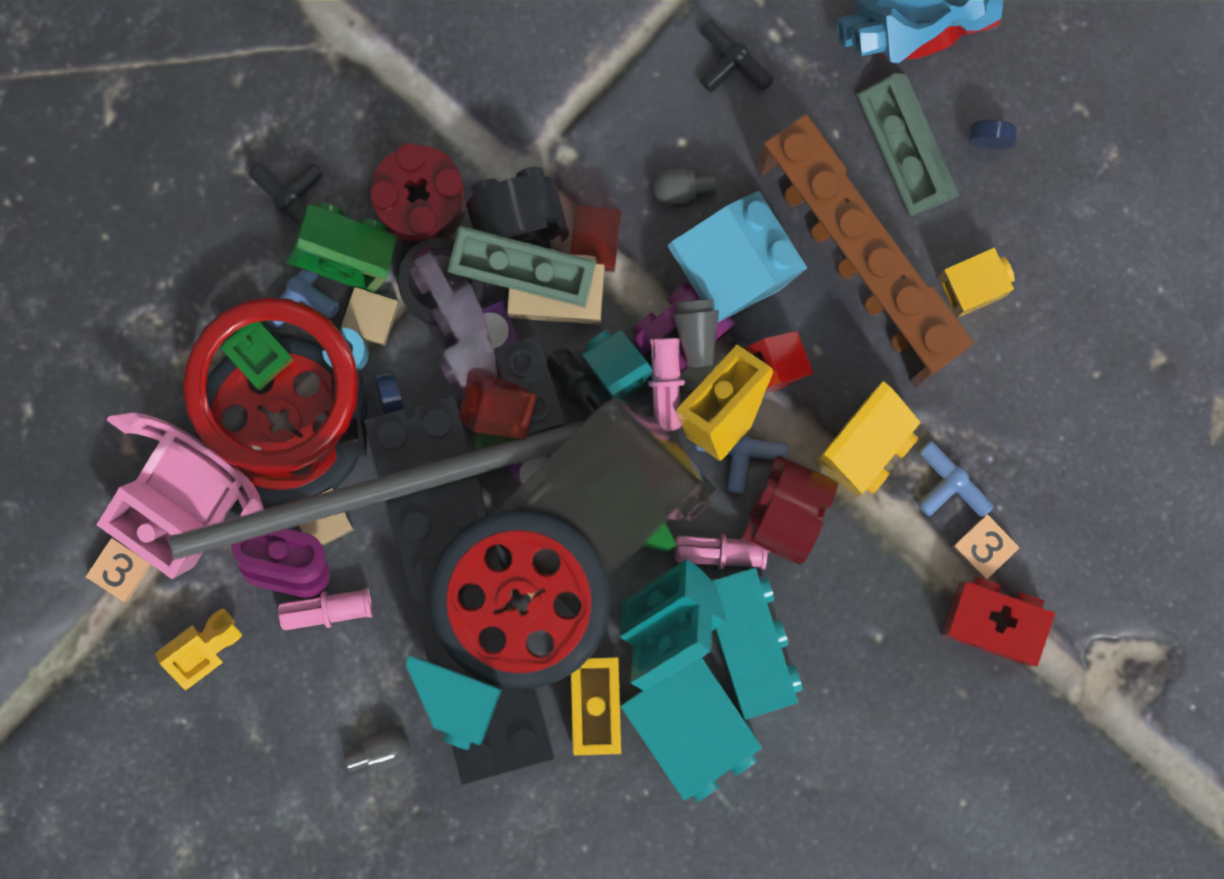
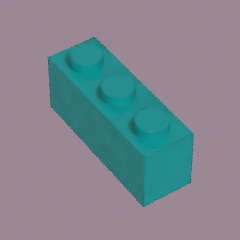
[711,568,803,720]

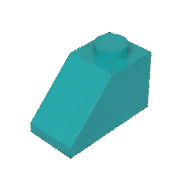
[582,330,652,405]
[406,656,502,750]

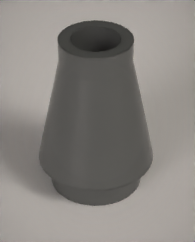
[673,299,719,367]

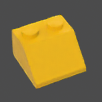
[814,381,921,497]

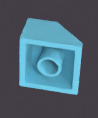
[667,191,807,322]

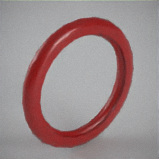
[183,297,358,475]

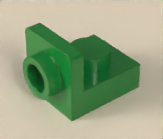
[220,322,294,390]

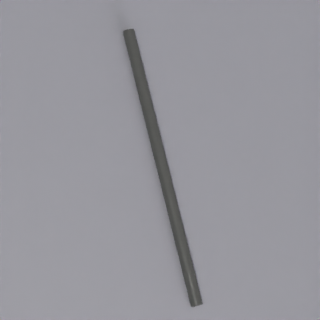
[168,389,695,560]

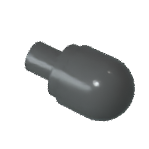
[652,167,716,205]
[344,729,410,772]

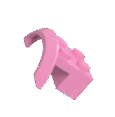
[97,412,264,579]

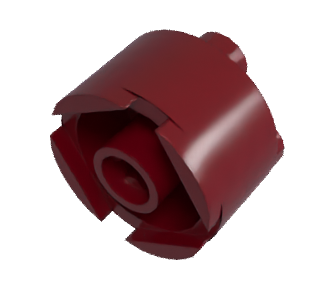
[370,143,466,246]
[741,455,839,565]

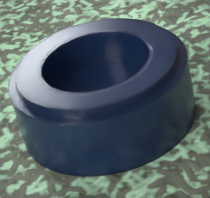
[969,120,1017,149]
[374,371,403,414]

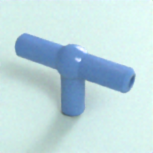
[267,269,339,328]
[695,435,788,493]
[918,441,993,517]

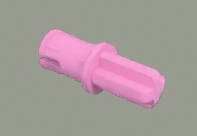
[648,338,685,431]
[674,533,768,570]
[278,588,373,630]

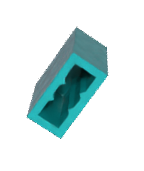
[620,658,762,802]

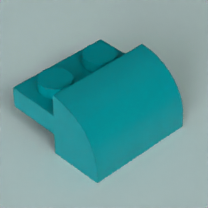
[619,559,726,691]

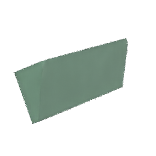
[856,73,959,216]
[447,226,597,308]

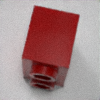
[941,577,1055,666]

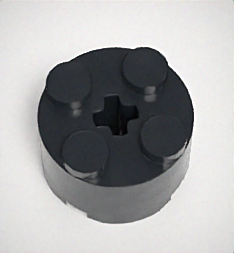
[466,167,569,250]

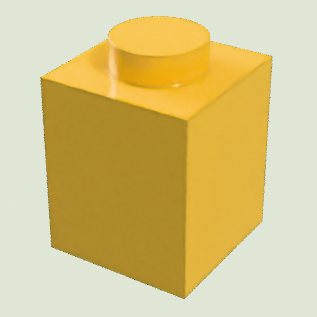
[937,247,1015,318]

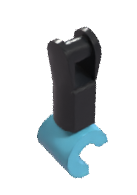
[322,327,369,458]

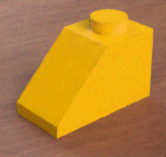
[675,345,773,461]

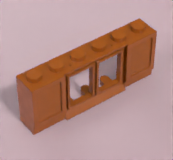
[756,114,975,388]

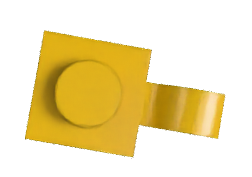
[154,608,242,691]

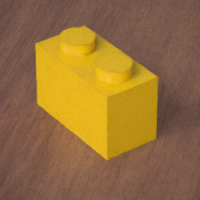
[571,658,621,755]

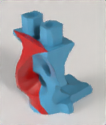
[836,0,1004,63]

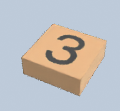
[952,514,1020,580]
[86,538,152,602]

